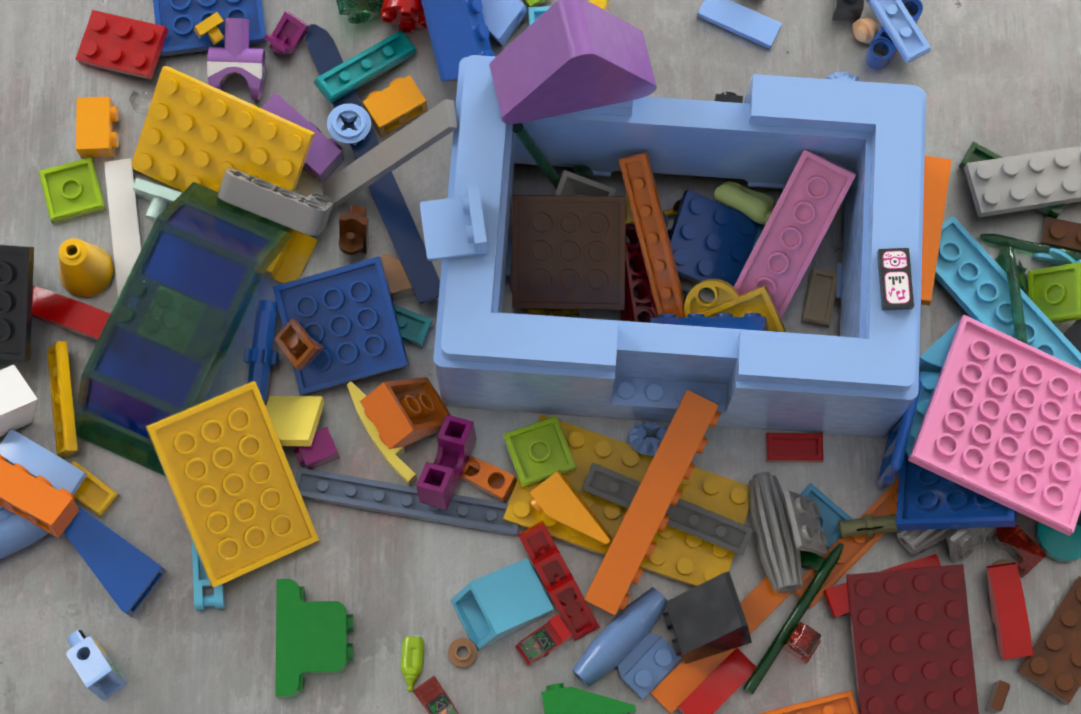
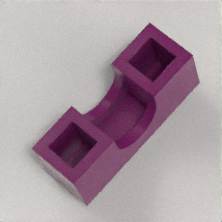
[416,415,477,510]

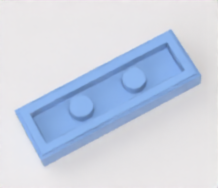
[697,0,782,49]
[866,0,932,64]

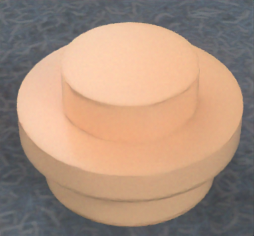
[852,17,878,44]

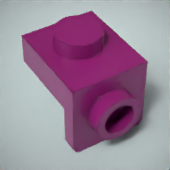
[264,11,310,55]

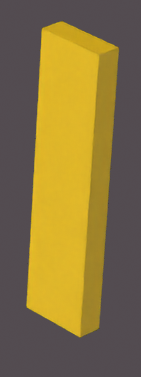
[47,341,78,458]

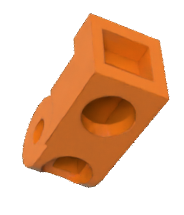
[461,456,517,503]

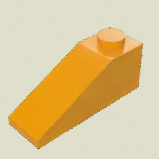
[530,470,612,544]

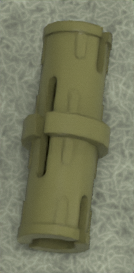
[838,514,899,539]

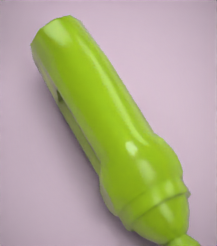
[400,636,424,692]

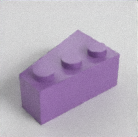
[261,92,344,184]

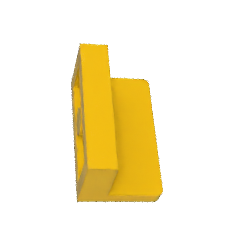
[261,225,318,284]

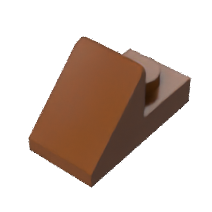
[274,318,325,371]

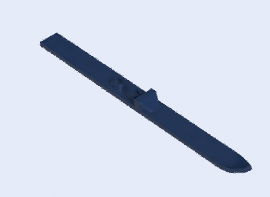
[306,24,440,305]

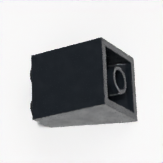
[663,571,752,664]

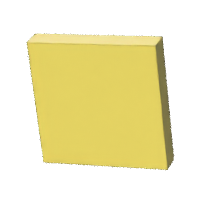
[266,396,325,446]

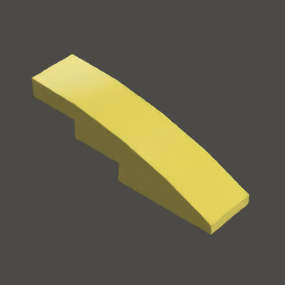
[347,381,417,486]

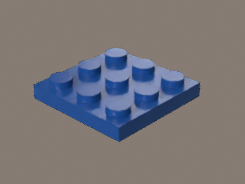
[669,189,760,289]

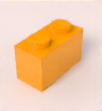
[363,75,428,137]
[76,97,119,159]

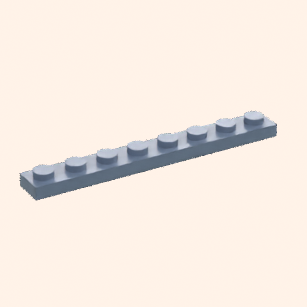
[295,467,519,536]

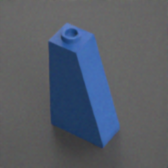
[64,507,166,617]

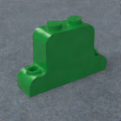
[275,579,354,699]

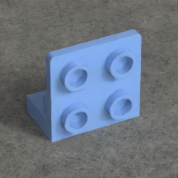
[420,184,488,261]

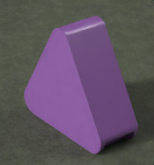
[489,0,657,124]

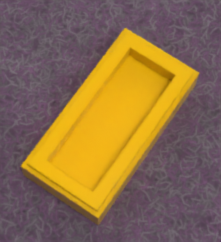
[72,461,120,518]

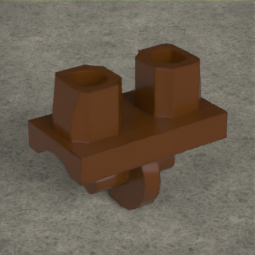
[339,205,369,255]

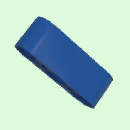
[865,0,923,70]

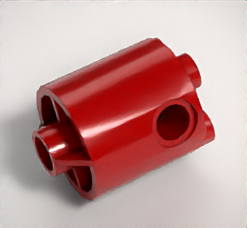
[380,0,428,34]

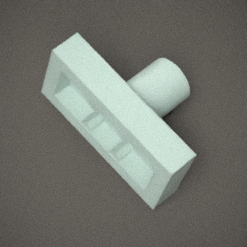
[132,178,192,223]

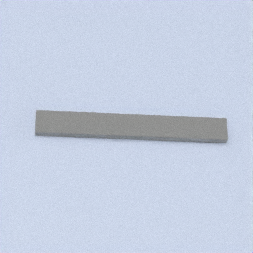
[322,99,458,210]

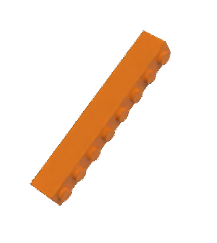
[584,389,721,615]

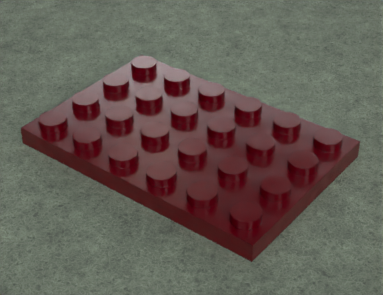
[846,564,979,714]

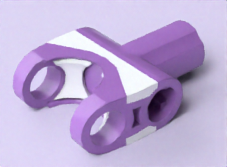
[207,18,265,101]

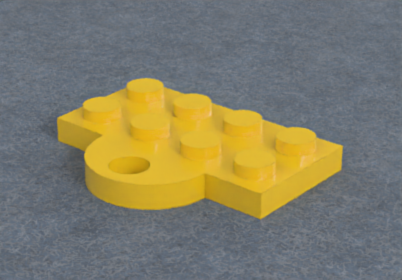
[684,279,787,332]

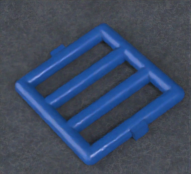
[877,380,922,488]

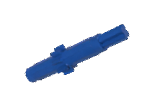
[243,300,279,406]

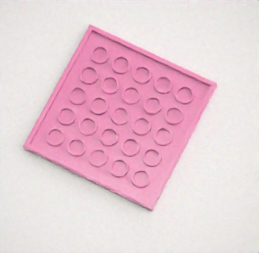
[908,315,1081,536]

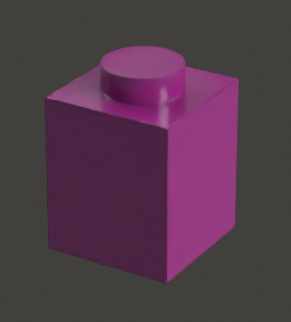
[294,427,340,469]

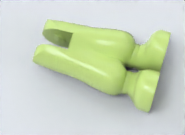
[714,181,775,225]

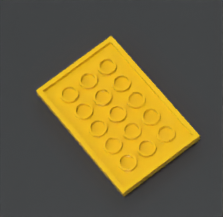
[131,66,315,235]
[146,381,319,588]

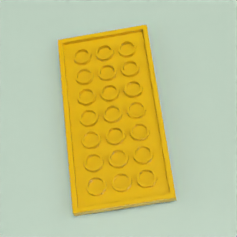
[503,414,750,587]

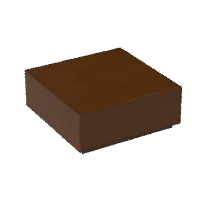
[985,680,1010,714]

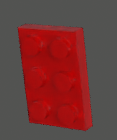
[75,10,168,80]

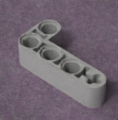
[217,168,334,236]

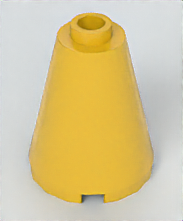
[58,238,115,298]

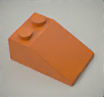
[360,377,451,449]

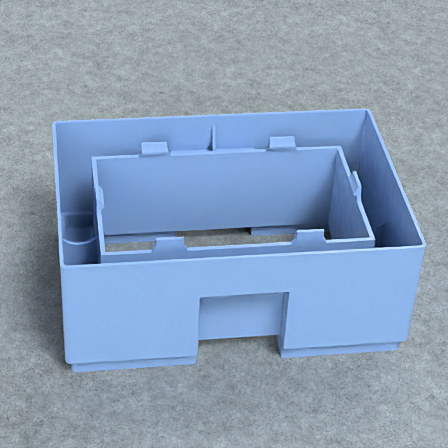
[433,55,926,438]

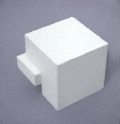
[0,365,37,437]

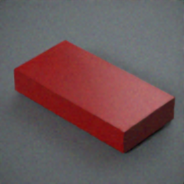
[765,432,824,463]

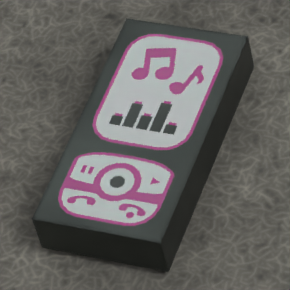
[877,248,914,310]

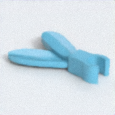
[1033,248,1081,265]

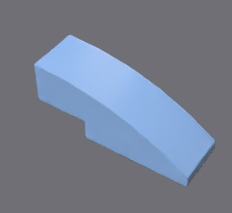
[0,429,87,495]

